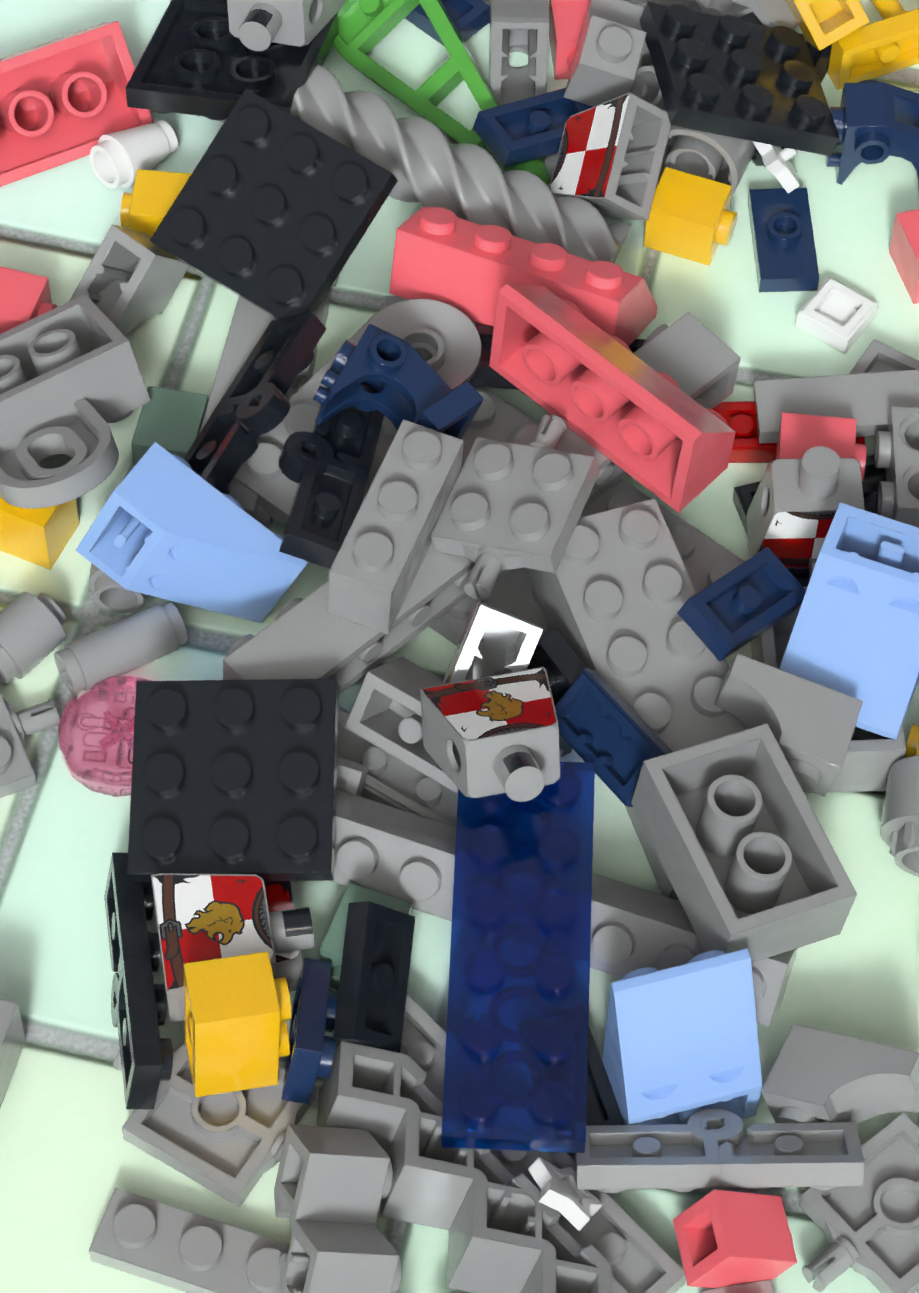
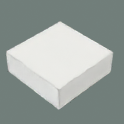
[795,277,879,354]

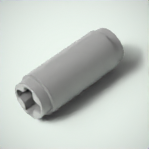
[54,602,188,694]

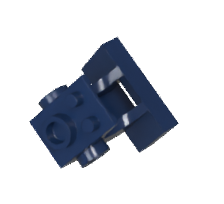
[826,80,919,185]
[313,324,484,439]

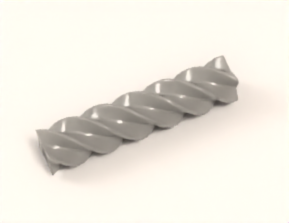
[290,65,632,264]

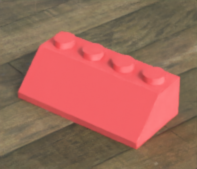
[0,21,153,187]
[389,206,658,347]
[489,283,736,513]

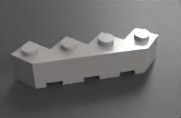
[317,1041,612,1293]
[274,1124,402,1293]

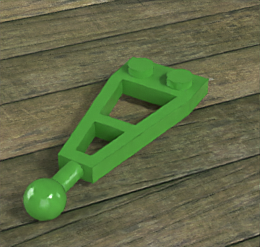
[332,0,549,186]

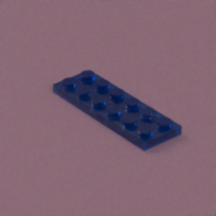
[441,761,595,1153]

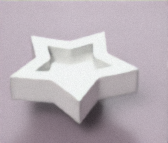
[752,141,800,194]
[528,1157,604,1231]

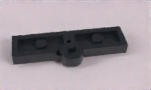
[183,312,326,495]
[279,385,384,569]
[104,852,173,1109]

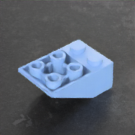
[75,442,309,623]
[779,503,919,740]
[602,949,762,1125]

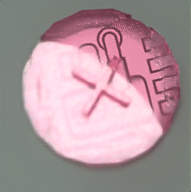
[58,675,151,797]

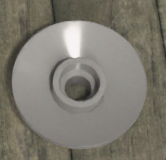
[358,299,481,391]

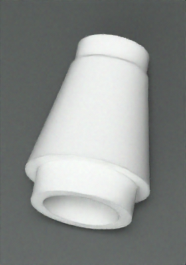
[90,120,178,189]

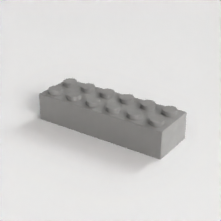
[526,498,749,900]

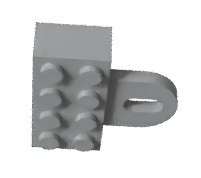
[0,294,151,509]

